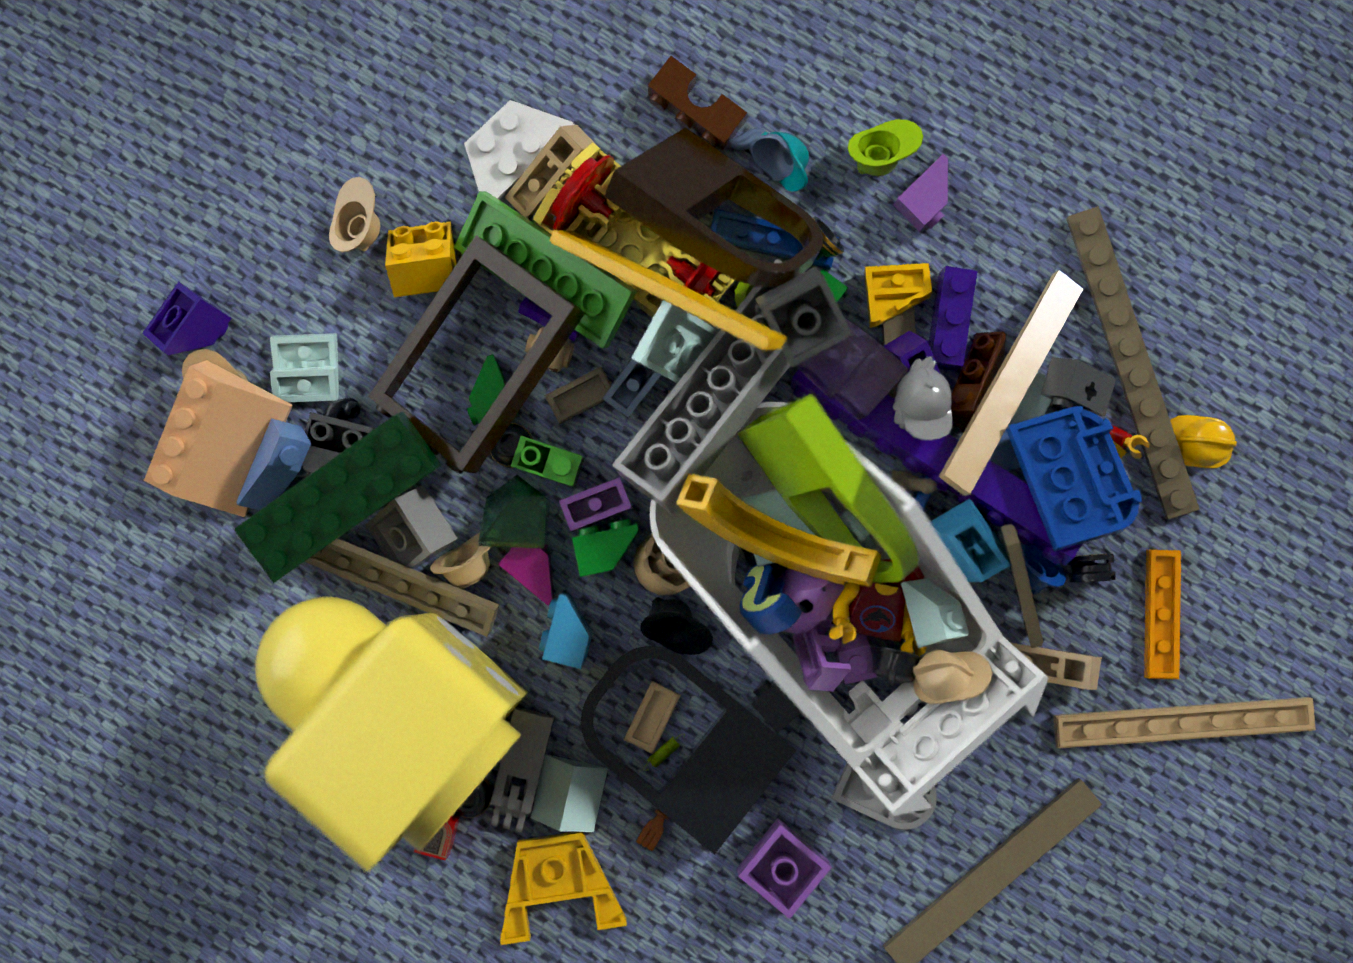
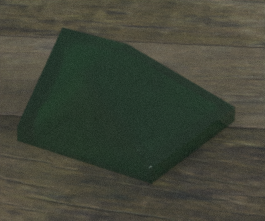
[478,475,550,548]

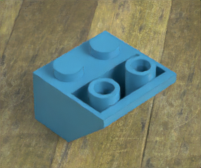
[930,498,1011,582]
[539,593,593,669]

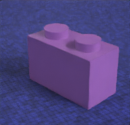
[559,477,633,532]

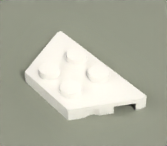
[464,100,574,200]

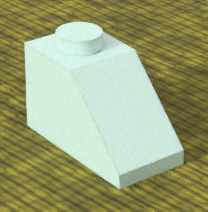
[901,579,969,648]

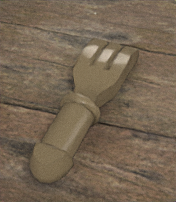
[891,470,937,494]

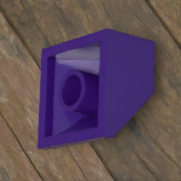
[142,281,232,355]

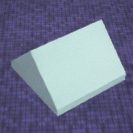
[531,754,608,832]

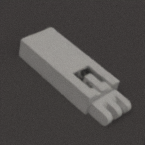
[490,707,555,833]

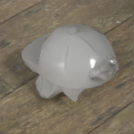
[893,357,952,441]

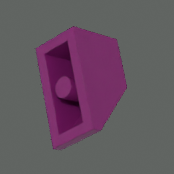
[498,534,554,606]

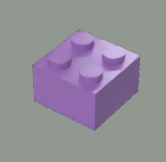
[737,818,832,919]

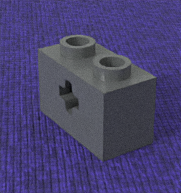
[1041,357,1116,416]

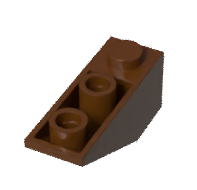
[951,332,1006,433]

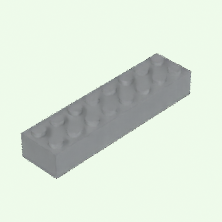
[612,259,790,514]

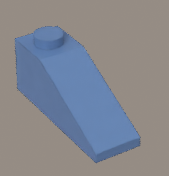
[236,418,311,510]

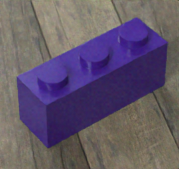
[928,266,978,371]

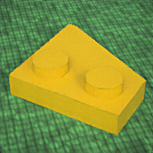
[864,263,932,328]

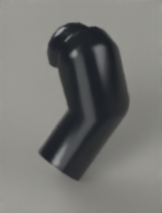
[323,398,361,420]

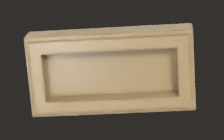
[624,681,681,754]

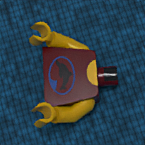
[829,581,927,656]

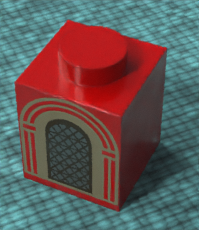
[414,815,460,861]

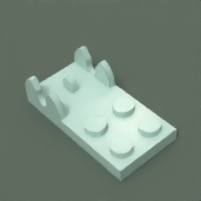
[631,300,719,383]

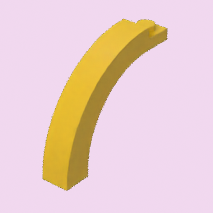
[676,474,881,587]

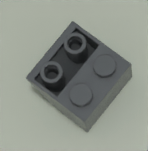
[296,412,374,478]

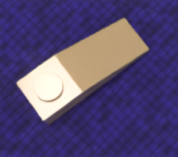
[505,125,596,219]
[1010,642,1102,690]

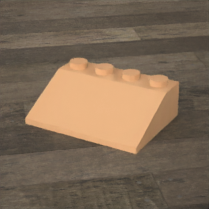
[144,360,293,517]

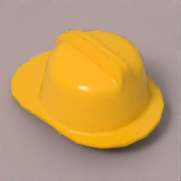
[1170,415,1237,468]

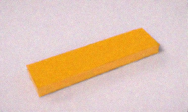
[1144,549,1181,679]

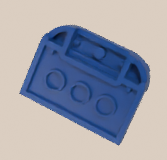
[1006,406,1142,552]

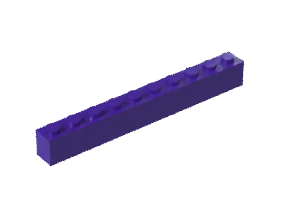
[790,352,1083,566]

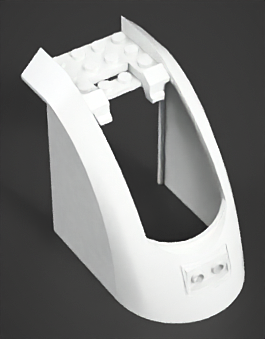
[650,402,1048,816]

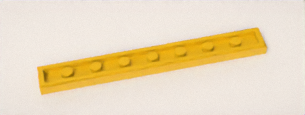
[550,230,786,351]

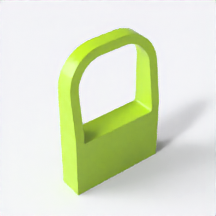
[737,394,919,583]

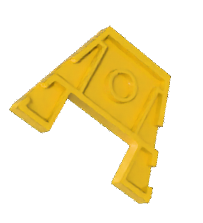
[500,832,627,945]

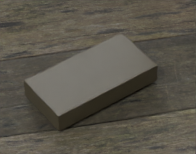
[544,367,611,424]

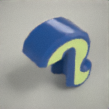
[739,564,802,634]

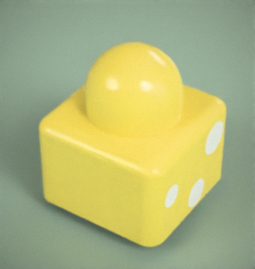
[255,597,528,873]

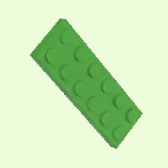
[454,191,637,348]

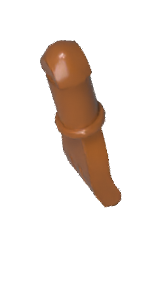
[635,809,669,851]

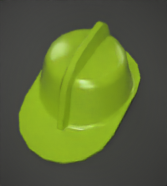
[847,119,923,176]

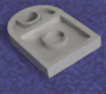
[831,762,937,830]

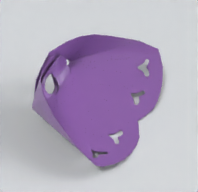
[778,569,845,634]

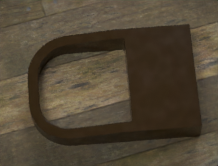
[604,127,823,287]

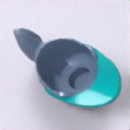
[728,128,809,192]

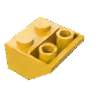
[385,222,457,297]

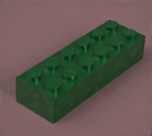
[234,411,442,583]

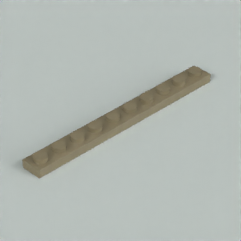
[1066,206,1200,519]

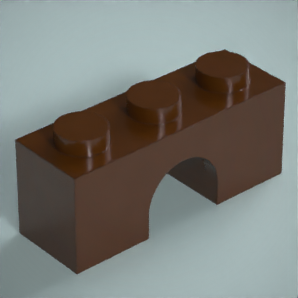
[648,56,747,151]

